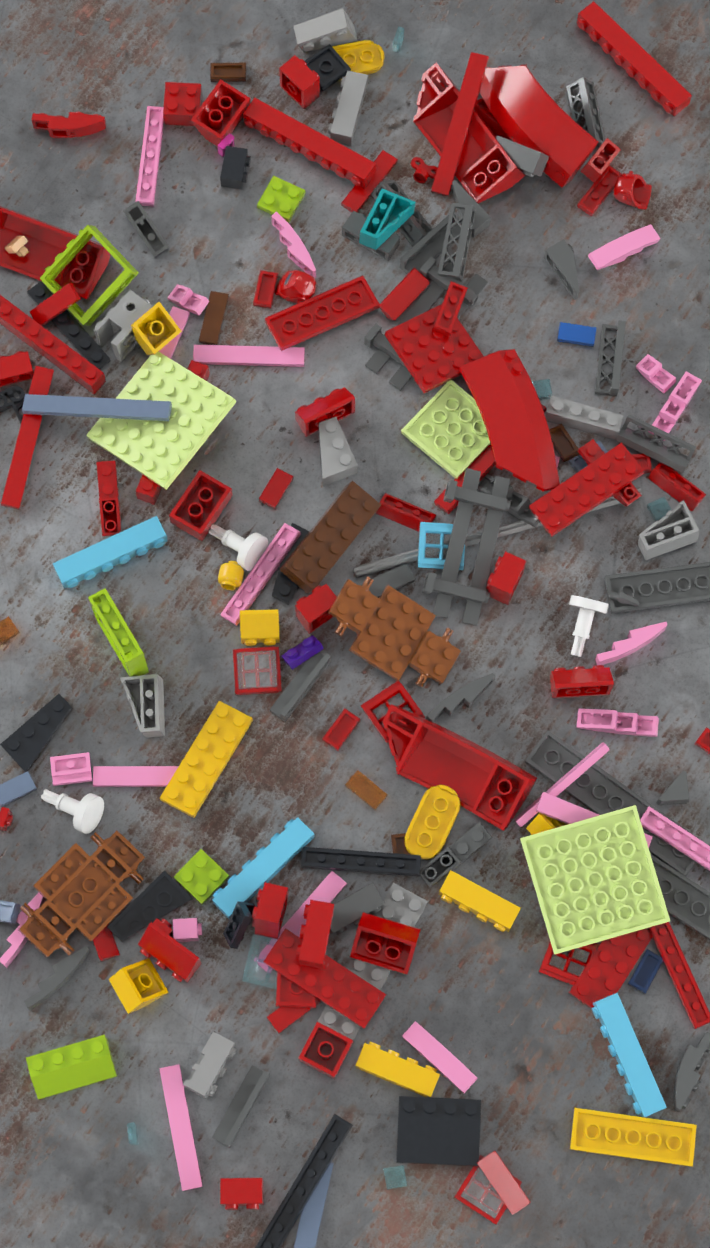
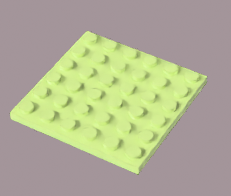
[86,351,236,490]
[520,805,670,955]

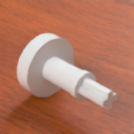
[209,524,268,571]
[569,595,609,657]
[41,789,104,834]

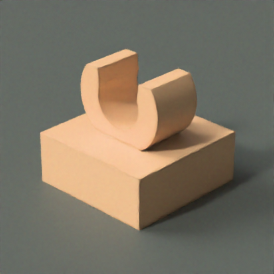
[5,235,29,257]

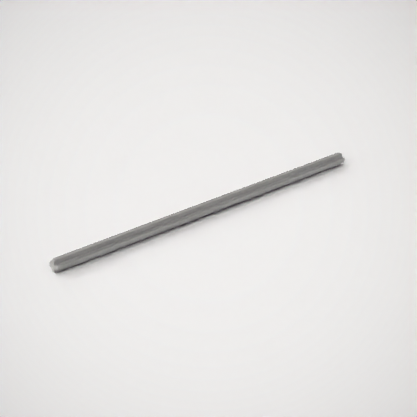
[353,487,642,577]

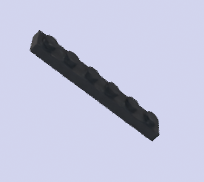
[27,281,111,369]
[301,847,421,877]

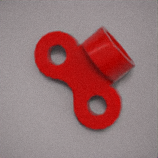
[411,157,438,184]

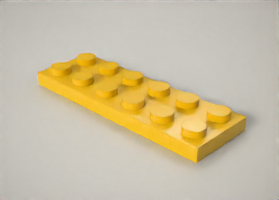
[160,701,253,818]
[570,1108,697,1167]

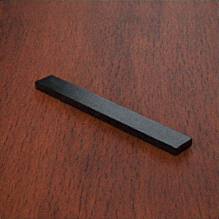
[255,1114,353,1248]

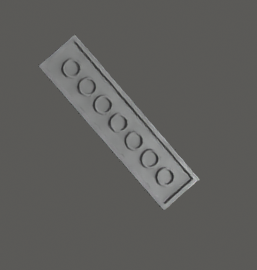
[317,883,428,1040]

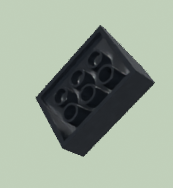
[396,1096,481,1166]

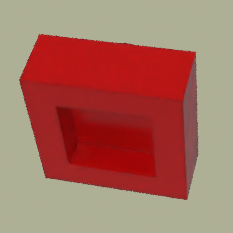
[0,807,13,831]
[153,918,173,936]

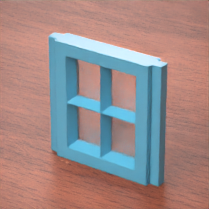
[418,522,465,570]

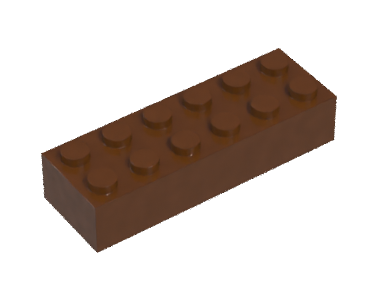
[279,481,381,594]

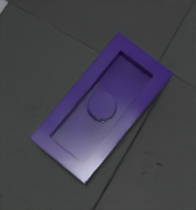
[281,635,324,670]

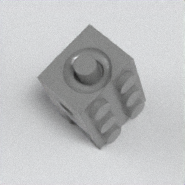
[94,290,153,362]

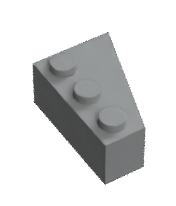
[294,8,358,52]
[319,417,358,486]
[638,500,699,561]
[120,674,165,738]
[183,1032,237,1099]

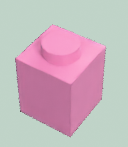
[173,918,202,942]

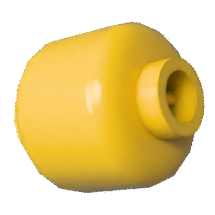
[218,561,244,590]

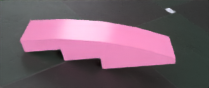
[271,211,316,278]
[588,224,661,270]
[648,371,702,441]
[595,621,668,665]
[577,709,659,737]
[0,892,45,968]
[402,1021,478,1093]

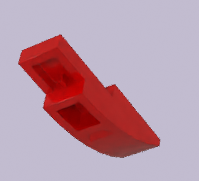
[31,111,107,138]
[577,439,642,507]
[96,461,121,537]

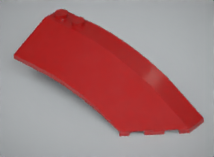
[413,62,526,204]
[479,64,599,188]
[0,206,111,299]
[459,349,560,491]
[382,704,537,831]

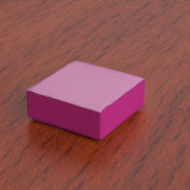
[218,133,235,157]

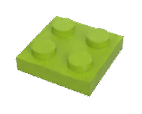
[257,176,306,222]
[173,849,230,905]

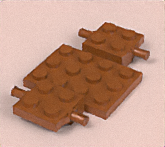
[328,577,461,687]
[18,830,145,958]

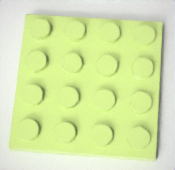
[401,380,490,479]

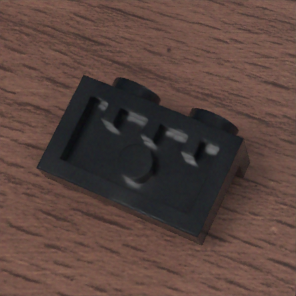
[223,901,256,949]

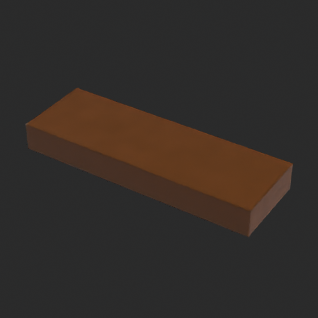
[199,291,229,345]

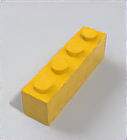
[439,870,521,932]
[355,1042,440,1097]

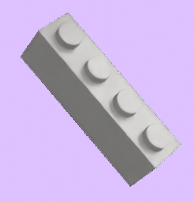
[328,70,368,146]
[545,396,624,440]

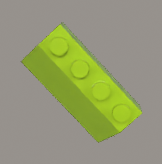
[26,1035,117,1100]

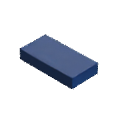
[557,322,597,347]

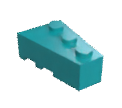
[359,189,416,250]

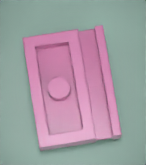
[50,752,92,786]

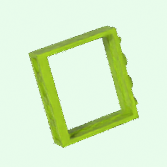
[40,225,139,326]
[88,588,149,677]

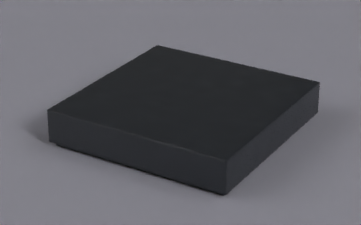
[305,44,351,91]

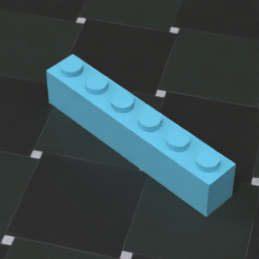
[53,516,168,589]
[212,817,315,919]
[592,993,667,1117]

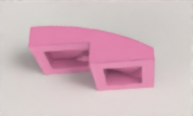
[167,284,209,315]
[636,354,676,393]

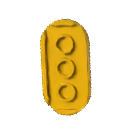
[332,40,384,80]
[405,785,460,860]

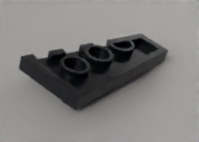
[272,523,309,605]
[0,694,73,772]
[107,870,192,941]

